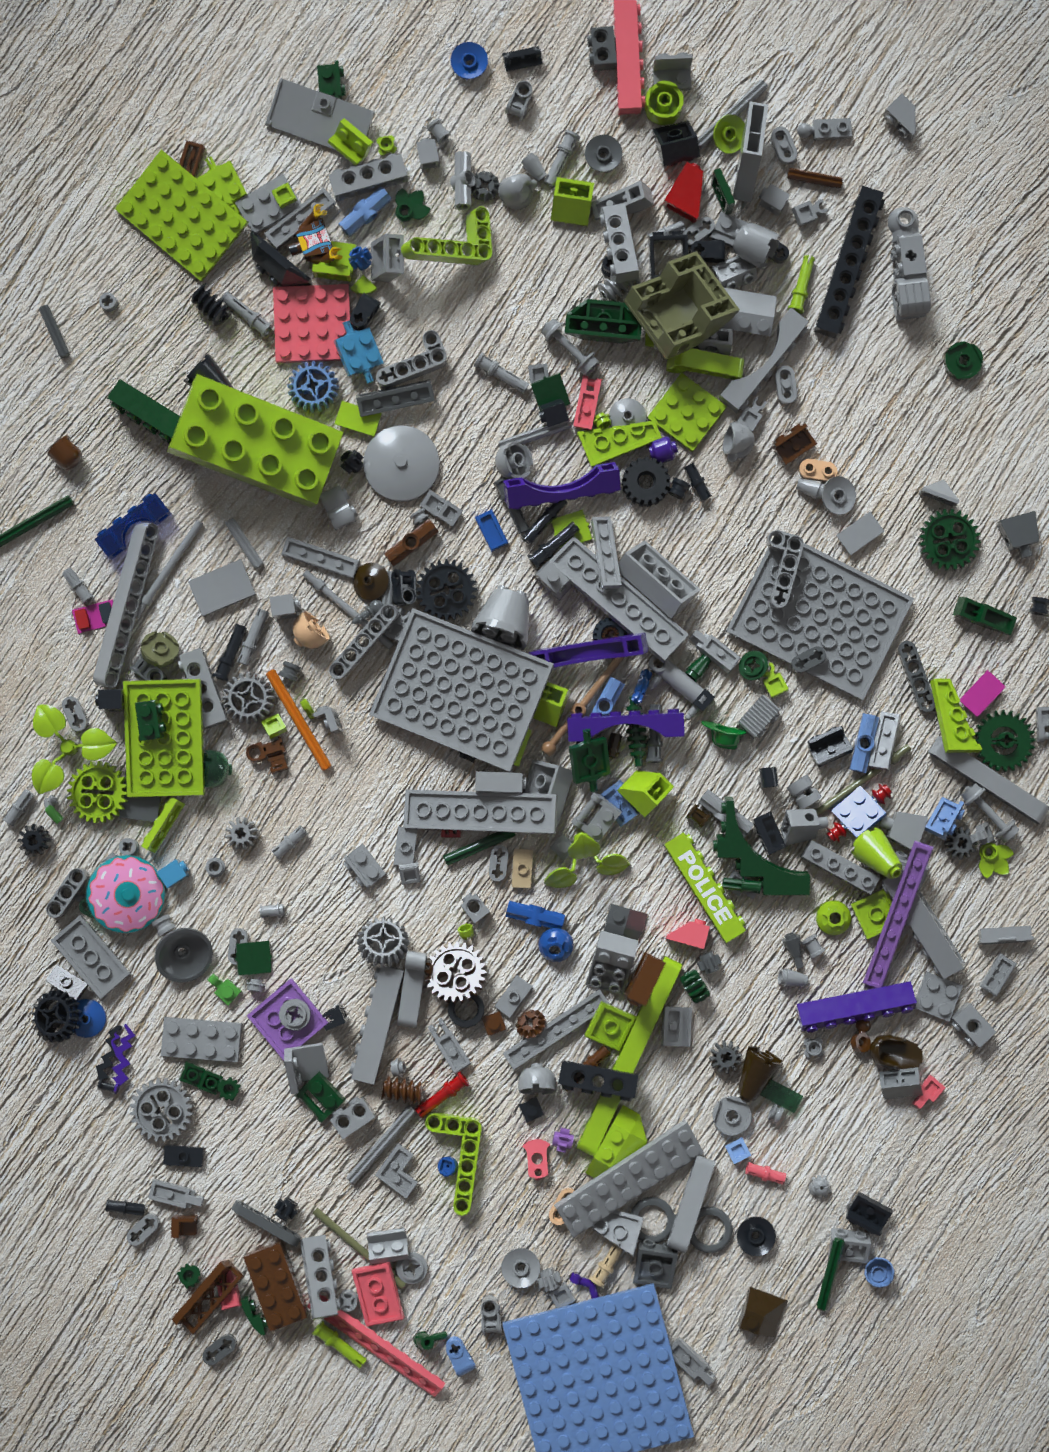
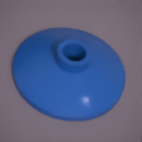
[450,42,488,79]
[74,999,106,1038]

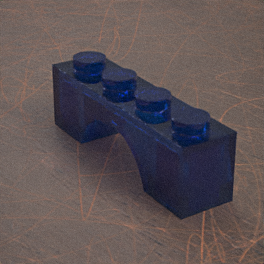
[94,493,172,560]

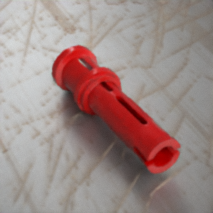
[415,1071,470,1118]

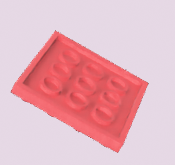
[273,284,350,363]

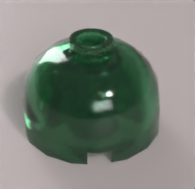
[204,749,232,788]

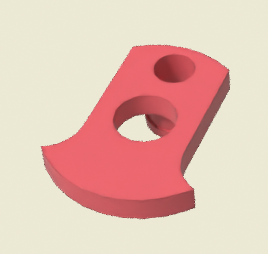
[522,1139,551,1181]

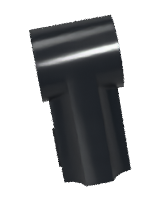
[757,767,779,788]

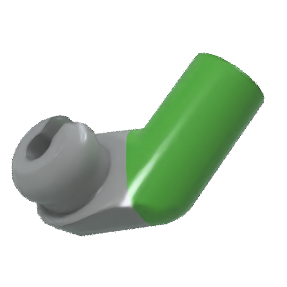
[44,795,63,824]

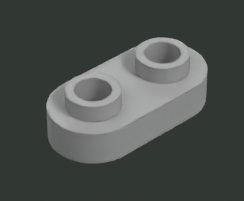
[770,127,797,165]
[775,366,797,405]

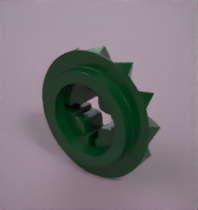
[739,651,769,681]

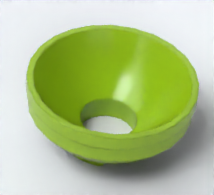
[816,900,851,936]

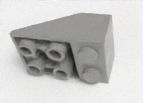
[585,930,639,995]

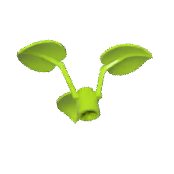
[32,704,117,794]
[544,832,630,888]

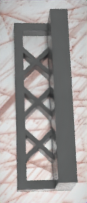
[356,379,435,417]

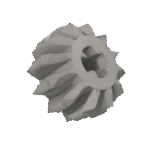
[225,817,258,849]

